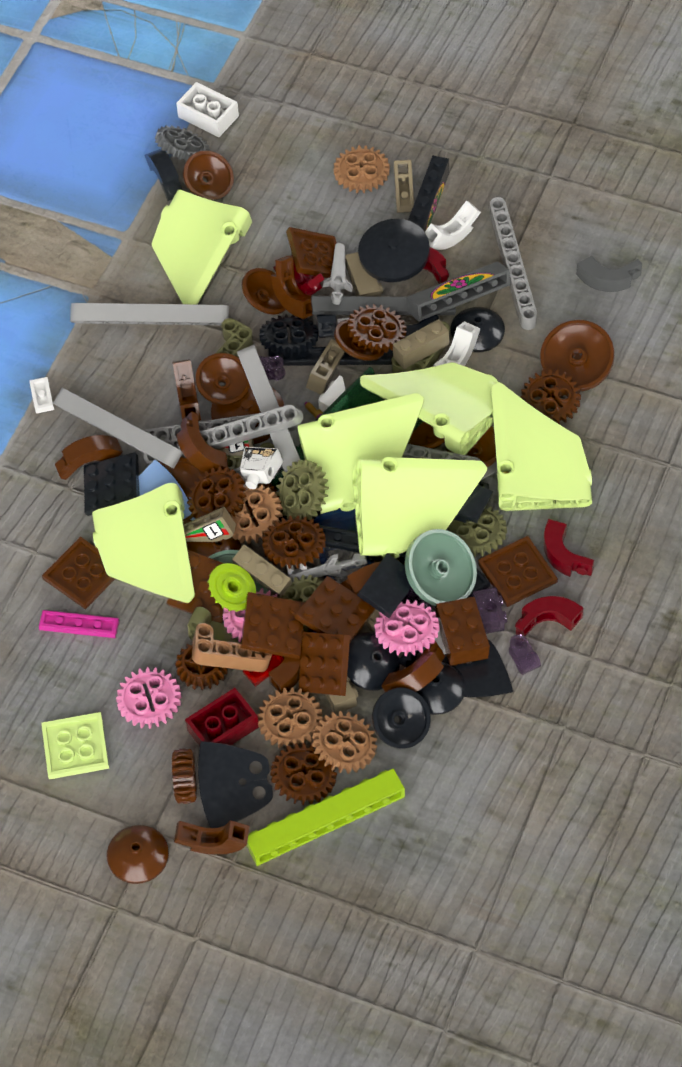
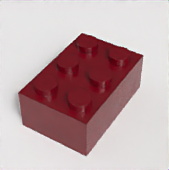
[185,688,259,747]

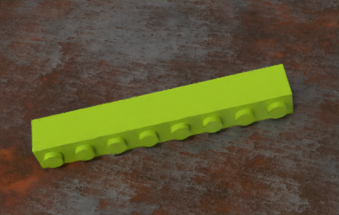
[246,769,405,866]

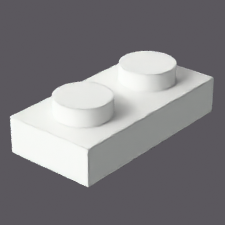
[29,377,54,414]

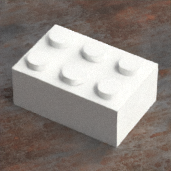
[176,82,239,137]

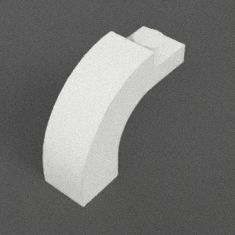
[425,201,481,250]
[433,321,480,367]

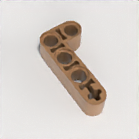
[192,623,272,672]

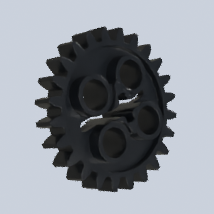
[259,314,318,356]

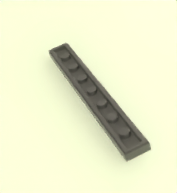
[311,296,456,315]

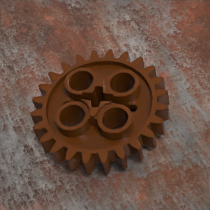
[347,304,407,353]
[520,369,581,425]
[187,466,247,519]
[262,515,326,569]
[270,743,337,806]

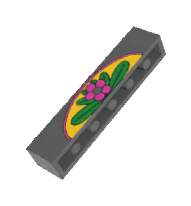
[406,261,510,321]

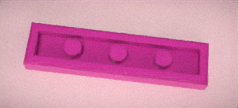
[39,610,119,638]

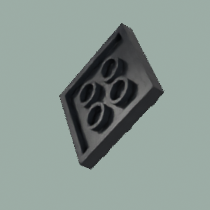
[84,452,140,516]

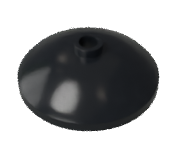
[450,307,505,352]
[347,632,400,691]
[416,661,465,715]
[372,688,431,749]

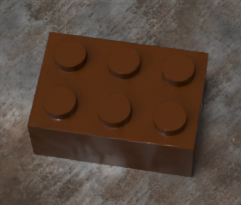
[435,597,490,666]

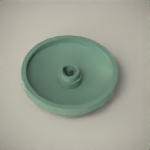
[405,529,477,606]

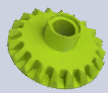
[208,563,256,612]

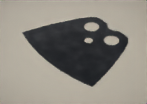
[433,640,513,697]
[198,741,273,828]

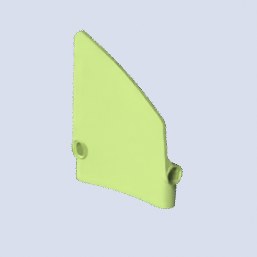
[152,190,252,305]
[360,362,513,455]
[491,382,592,511]
[297,393,424,514]
[352,457,488,559]
[92,483,195,603]

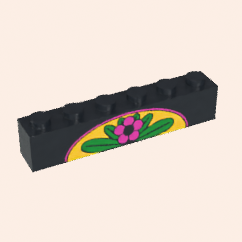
[408,155,449,232]

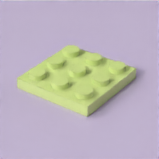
[41,712,109,779]

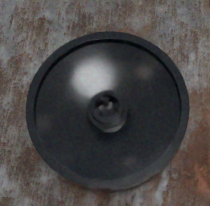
[358,219,430,282]

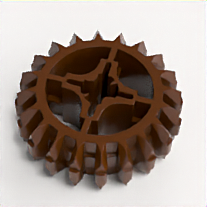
[175,644,228,691]
[172,748,197,804]

